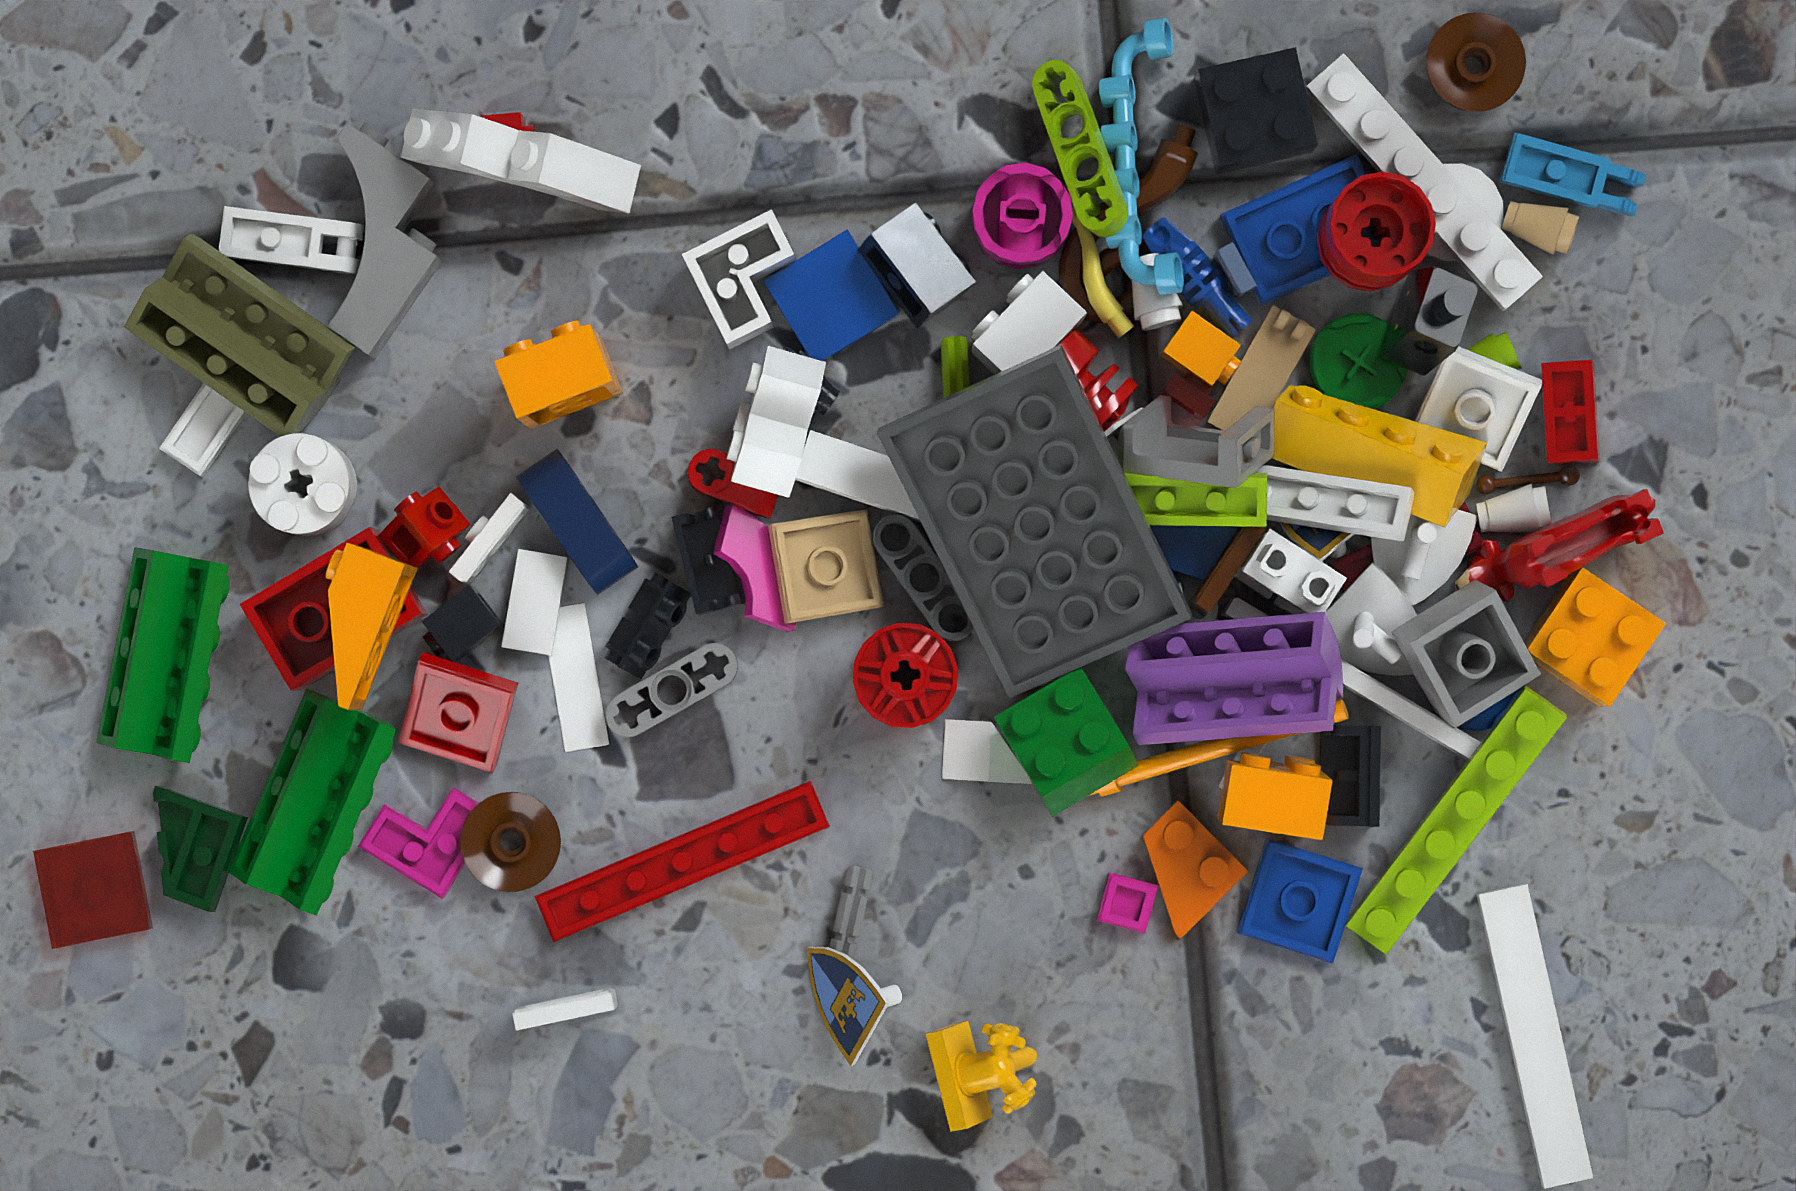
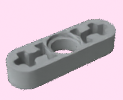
[605,643,738,737]

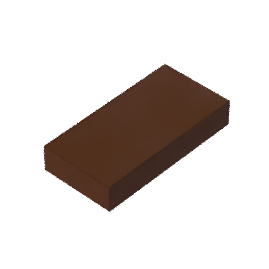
[1189,526,1266,616]

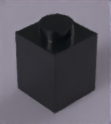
[421,585,505,662]

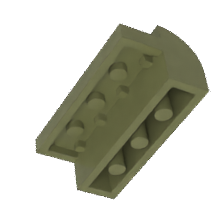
[124,233,356,437]

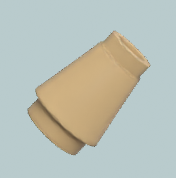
[1502,201,1580,256]

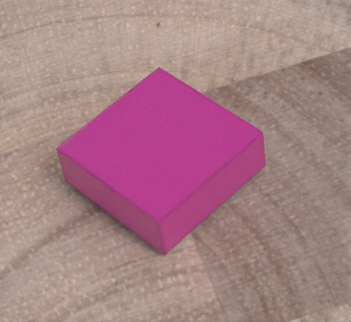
[1096,872,1158,934]

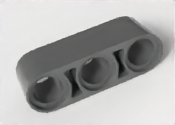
[873,514,973,641]

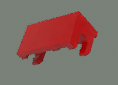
[1541,360,1600,465]

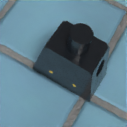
[1379,266,1478,376]

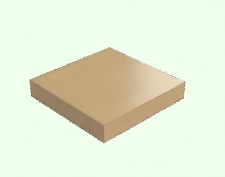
[768,509,884,624]

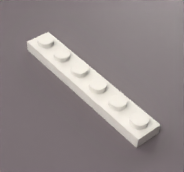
[1305,53,1543,311]

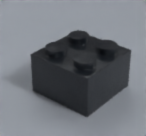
[1194,47,1318,175]

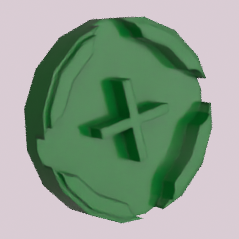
[1308,313,1408,409]

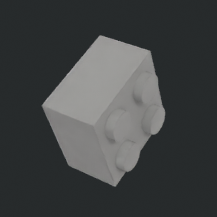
[1391,579,1541,728]

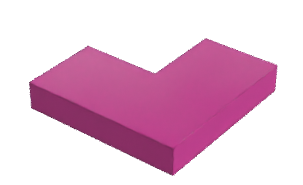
[358,787,479,899]

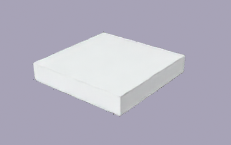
[1414,346,1542,472]

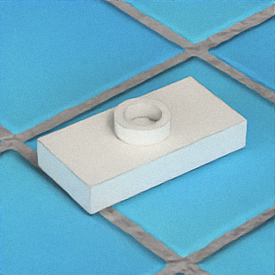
[449,493,529,584]

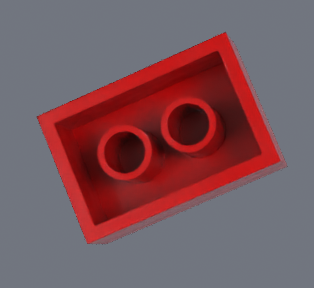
[240,527,428,691]

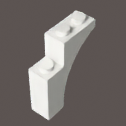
[401,109,641,213]

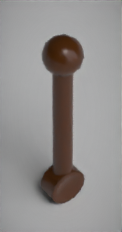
[1476,466,1580,495]

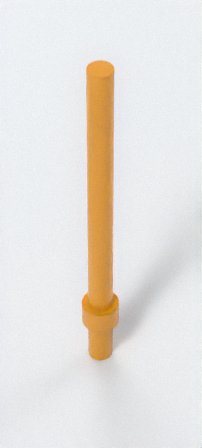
[1089,700,1348,797]

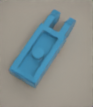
[1499,133,1646,217]

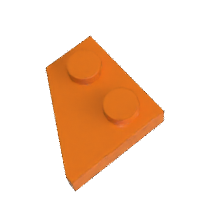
[1142,800,1248,939]

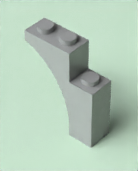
[327,122,443,359]

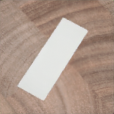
[548,603,609,752]

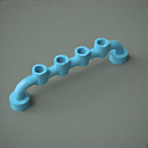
[1099,17,1184,295]

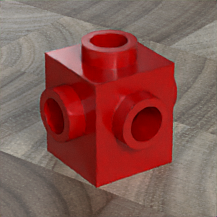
[378,486,471,568]

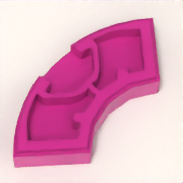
[713,504,797,632]

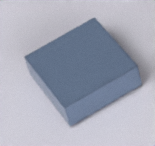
[1213,242,1257,299]

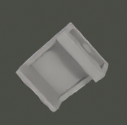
[1118,395,1274,488]

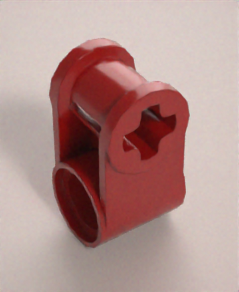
[687,449,779,519]

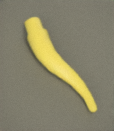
[1072,208,1134,338]

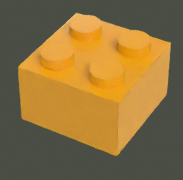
[1524,567,1666,707]

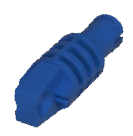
[1142,217,1253,338]

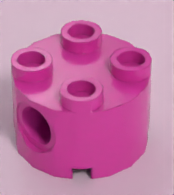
[971,163,1073,270]

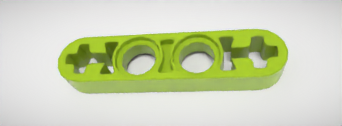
[1032,60,1128,237]

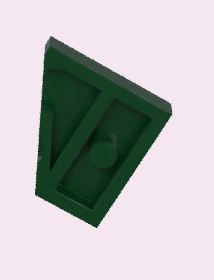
[153,786,248,912]

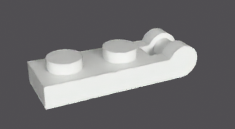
[218,206,364,275]

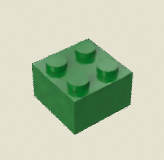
[994,667,1139,817]

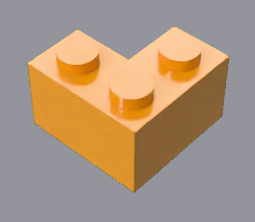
[1217,753,1333,840]

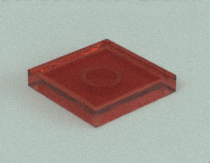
[33,831,153,949]

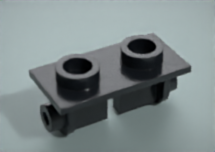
[604,572,691,679]

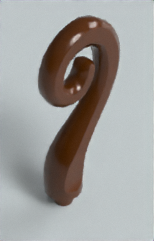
[1059,124,1198,324]

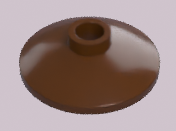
[1426,12,1526,112]
[460,792,561,892]

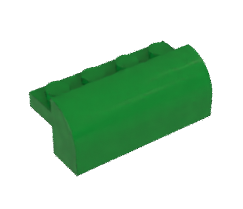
[96,547,230,763]
[228,688,396,916]

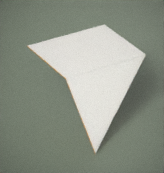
[942,719,1032,784]

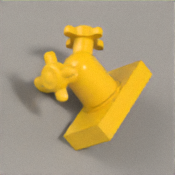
[926,1021,1037,1132]

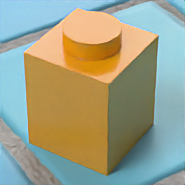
[1160,311,1241,390]

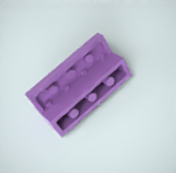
[1125,612,1343,745]

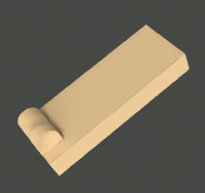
[1206,305,1316,431]

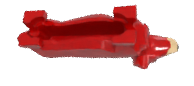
[1454,489,1664,602]

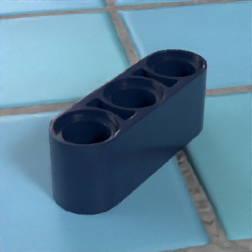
[516,449,638,595]

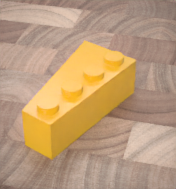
[1272,385,1488,527]

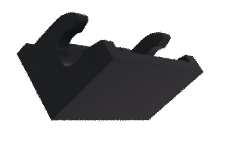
[671,507,745,615]
[1320,725,1381,827]

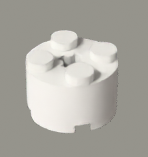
[248,433,357,536]

